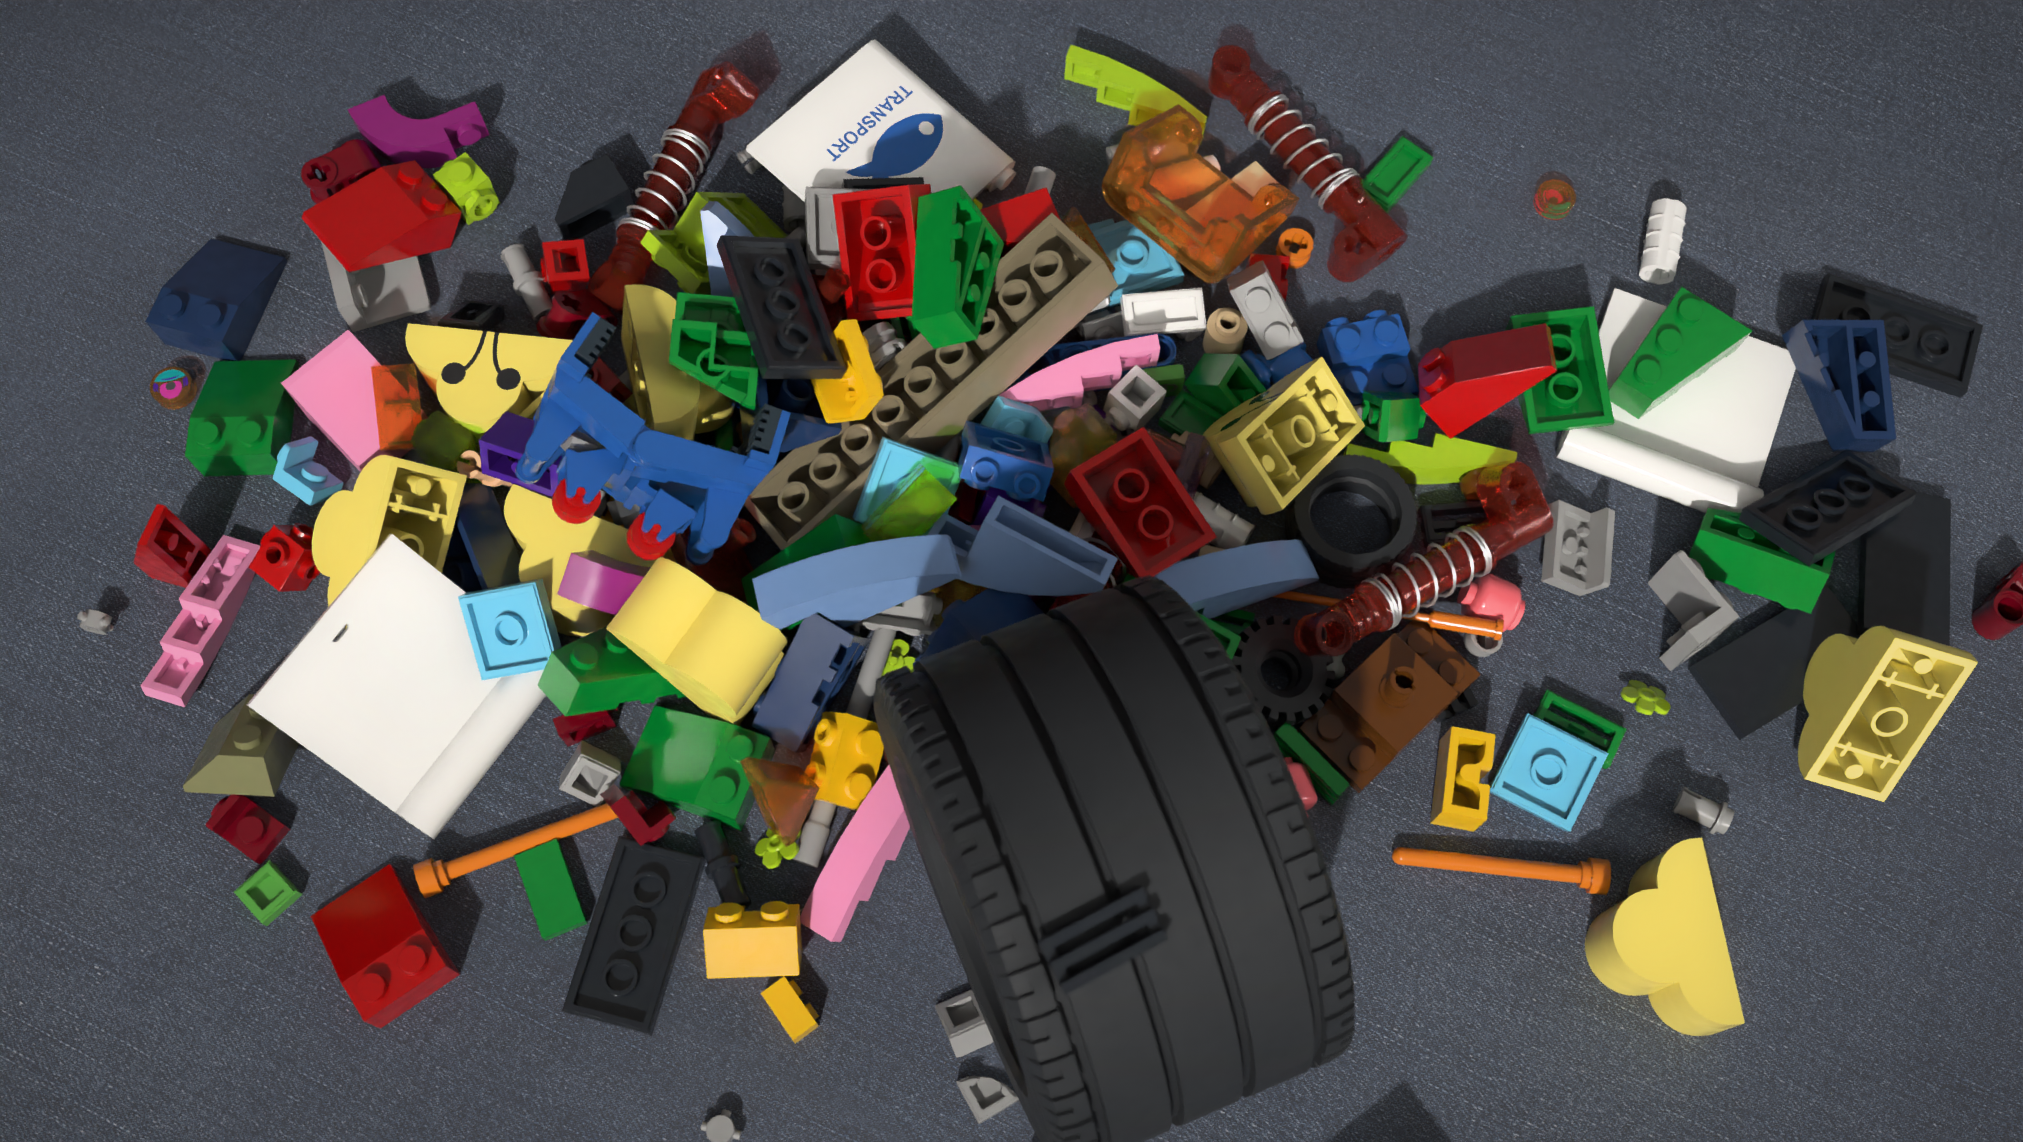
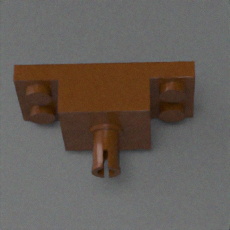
[1297,620,1481,793]

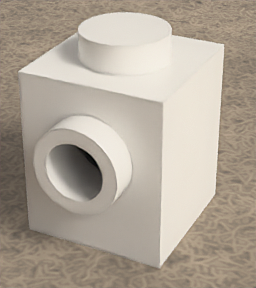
[1103,365,1167,432]

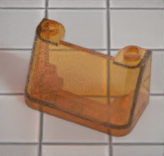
[1102,104,1300,284]

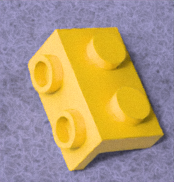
[811,319,884,424]
[802,711,884,811]

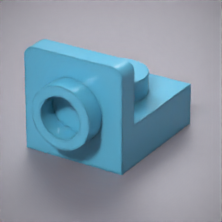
[981,396,1053,443]
[272,436,344,506]

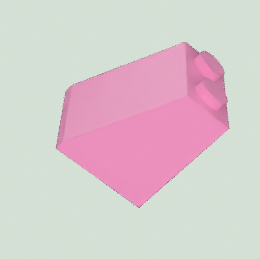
[281,330,435,472]

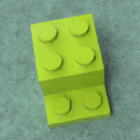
[640,192,788,295]

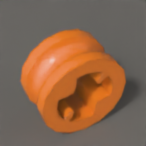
[1276,228,1314,269]

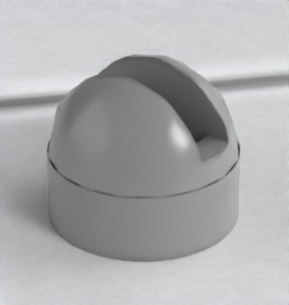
[1464,633,1503,657]

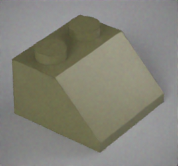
[183,694,299,796]

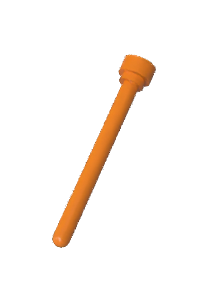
[413,803,618,898]
[1392,847,1611,895]

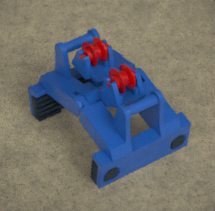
[515,312,791,566]

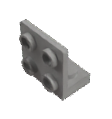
[321,241,432,332]
[1648,550,1739,671]

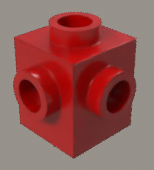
[249,523,321,592]

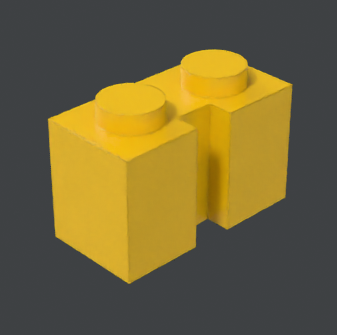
[1430,726,1496,832]
[703,901,802,979]

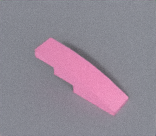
[999,334,1160,413]
[141,535,261,707]
[800,765,910,942]

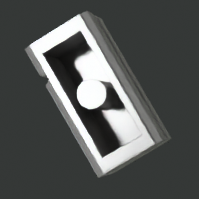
[1227,260,1304,360]

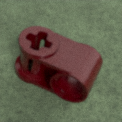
[301,139,382,204]
[536,289,618,340]
[1972,561,2023,640]

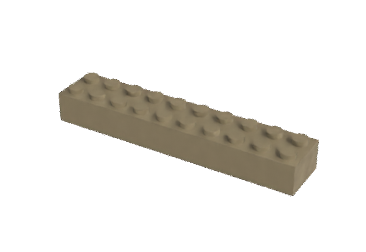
[744,213,1118,550]

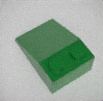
[1505,306,1614,434]
[185,359,299,476]
[619,706,775,831]

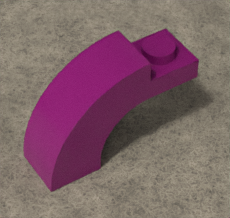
[347,95,490,168]
[557,550,691,615]

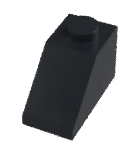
[555,154,636,241]

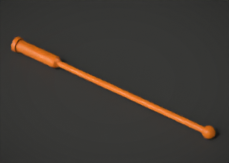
[1273,591,1504,641]

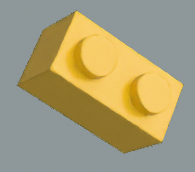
[761,976,819,1044]

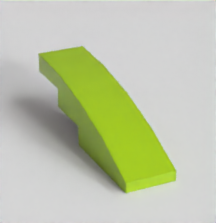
[1064,44,1207,145]
[1343,433,1517,485]

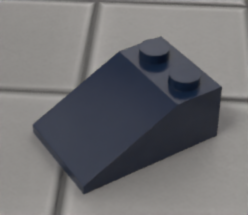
[145,239,288,361]

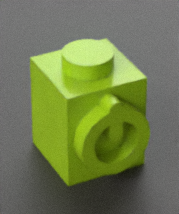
[433,152,500,225]

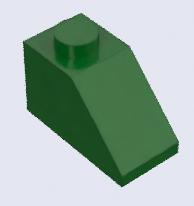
[1184,353,1267,416]
[1360,390,1426,442]

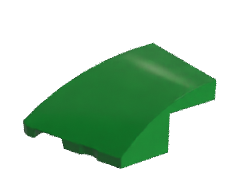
[669,292,759,410]

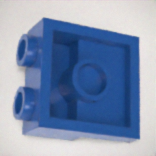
[1316,310,1419,406]
[958,421,1054,502]

